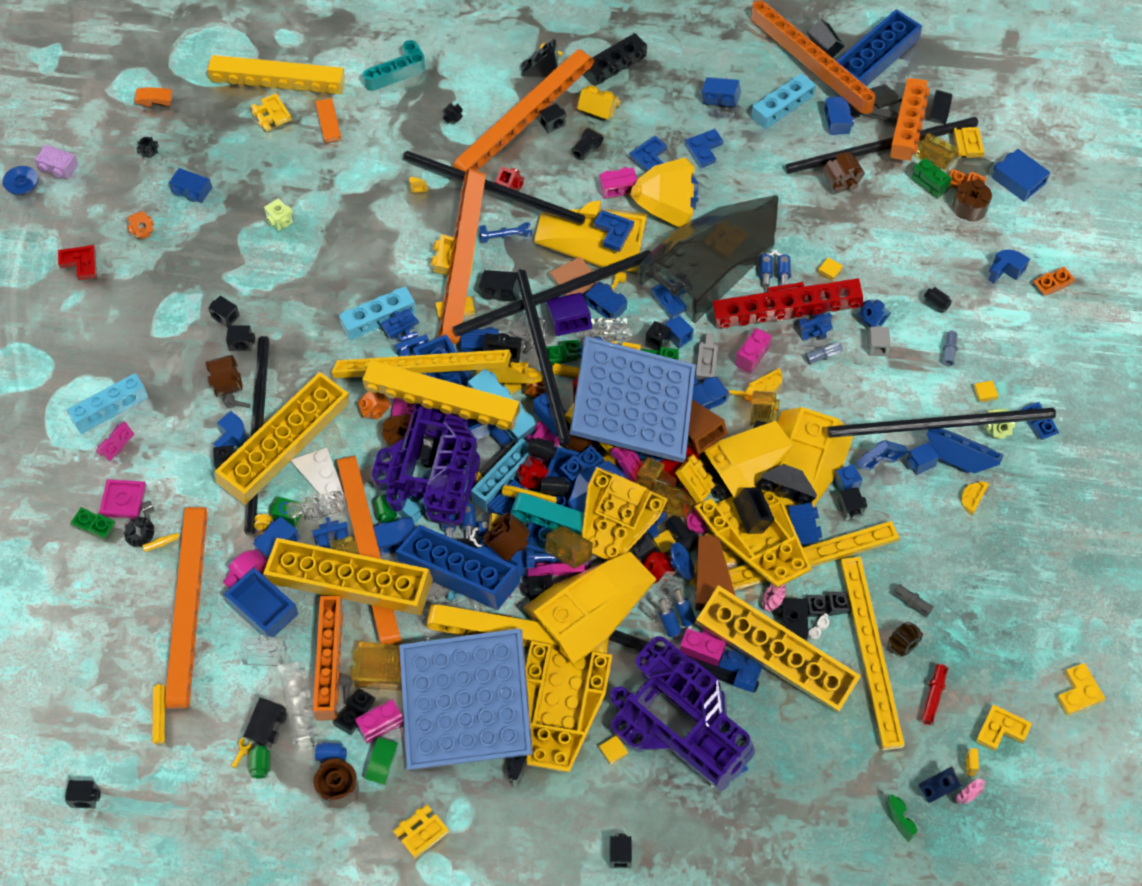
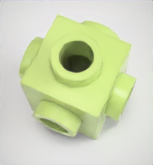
[264,198,293,231]
[985,408,1015,439]

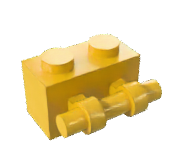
[577,85,621,120]

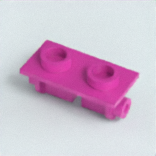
[96,421,134,462]

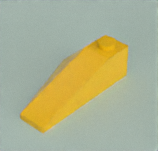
[475,361,544,383]

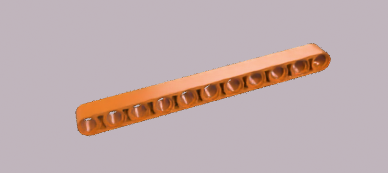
[751,1,875,114]
[453,49,594,172]
[438,168,486,345]
[337,455,402,648]
[165,507,207,709]

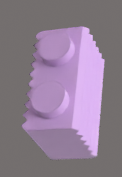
[34,144,78,179]

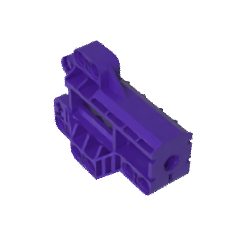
[372,384,481,526]
[610,636,755,791]

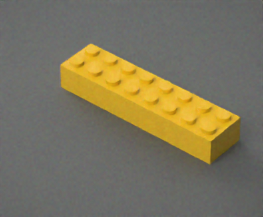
[215,372,349,505]
[263,538,433,615]
[695,585,861,713]

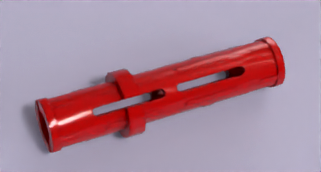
[920,664,949,726]

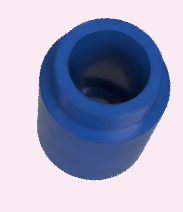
[315,742,347,763]

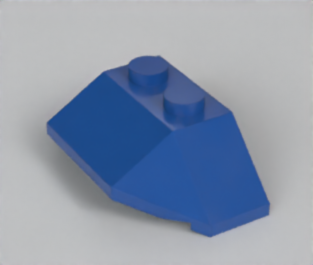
[926,428,1004,473]
[568,460,630,513]

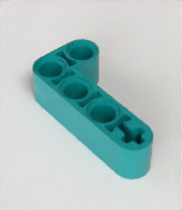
[363,40,426,91]
[510,493,584,538]

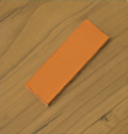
[315,98,342,143]

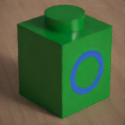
[270,497,303,528]

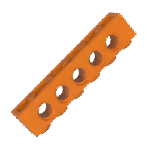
[890,78,930,161]
[313,596,343,720]

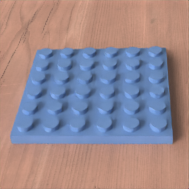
[570,336,696,463]
[399,628,533,771]

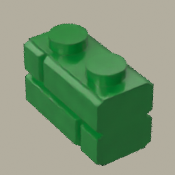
[911,158,952,199]

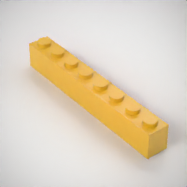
[207,55,346,94]
[362,360,520,430]

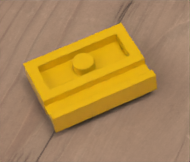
[953,127,984,158]

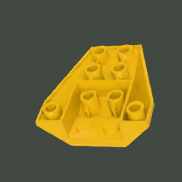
[703,421,794,498]
[580,467,668,560]

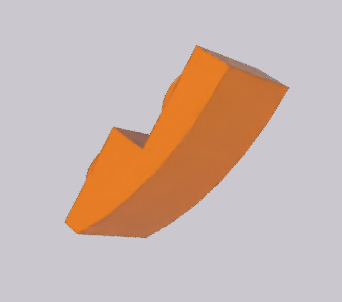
[134,87,172,107]
[949,168,987,189]
[1033,266,1075,296]

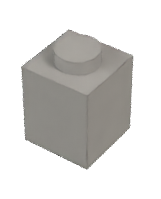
[868,326,891,356]

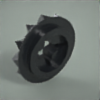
[123,516,155,547]

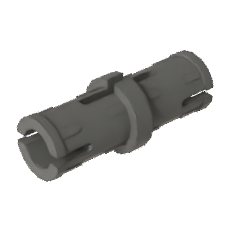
[893,584,934,617]

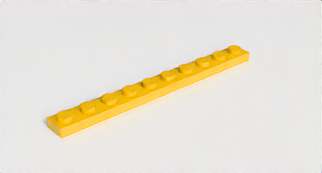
[331,350,511,378]
[728,521,900,591]
[840,557,905,750]

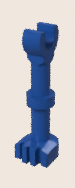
[479,222,532,243]
[525,549,585,568]

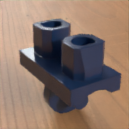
[918,766,963,803]

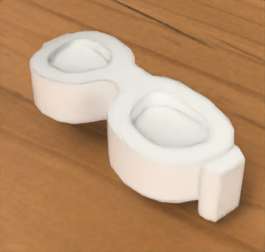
[808,613,829,640]

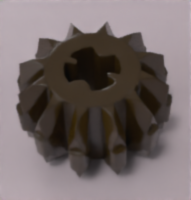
[888,621,923,657]

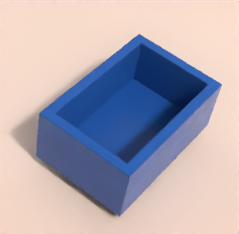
[224,567,298,641]

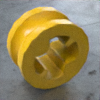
[254,514,272,531]

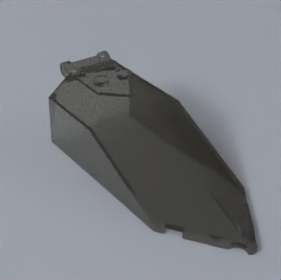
[639,195,779,323]

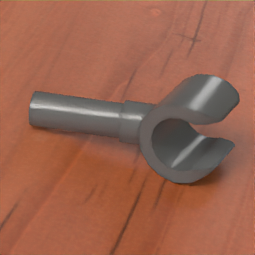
[225,394,251,408]
[141,501,155,521]
[339,674,353,705]

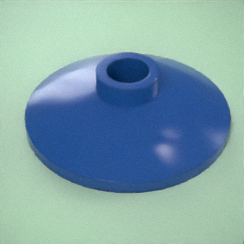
[3,166,38,195]
[671,542,695,580]

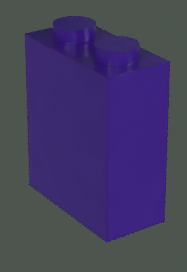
[546,293,592,336]

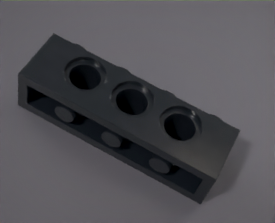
[583,33,647,86]

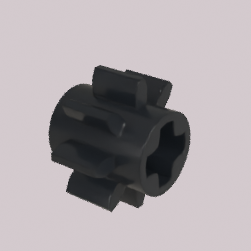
[442,103,463,124]
[136,137,159,158]

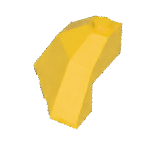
[630,157,695,230]

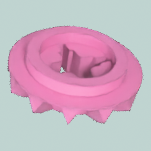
[761,584,786,611]
[956,779,986,805]

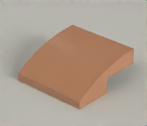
[549,257,598,296]

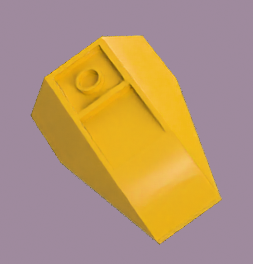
[534,209,648,272]
[773,407,854,520]
[695,486,811,588]
[523,552,656,665]
[526,641,613,773]

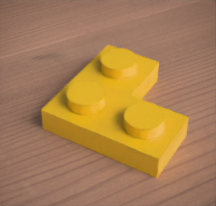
[1057,663,1106,716]
[976,704,1032,751]

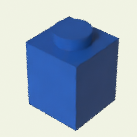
[665,315,694,349]
[906,442,939,475]
[833,464,863,492]

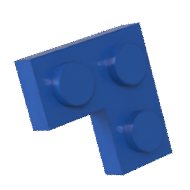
[684,129,723,169]
[630,136,667,172]
[594,210,634,252]
[651,273,692,318]
[856,440,909,471]
[719,649,763,693]

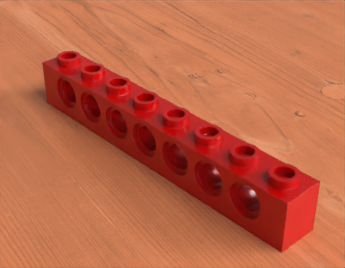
[713,278,863,329]

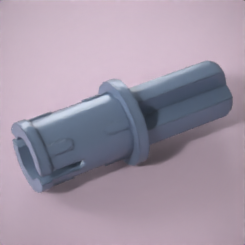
[943,330,958,366]
[805,342,843,365]

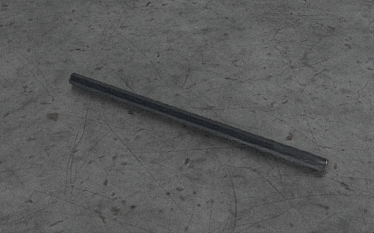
[785,117,979,174]
[403,151,586,225]
[453,250,653,337]
[516,269,571,445]
[244,336,269,535]
[827,408,1056,438]
[531,600,759,692]

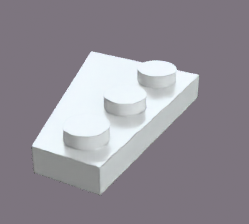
[291,448,345,504]

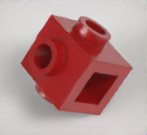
[495,167,525,191]
[516,455,549,490]
[642,552,677,584]

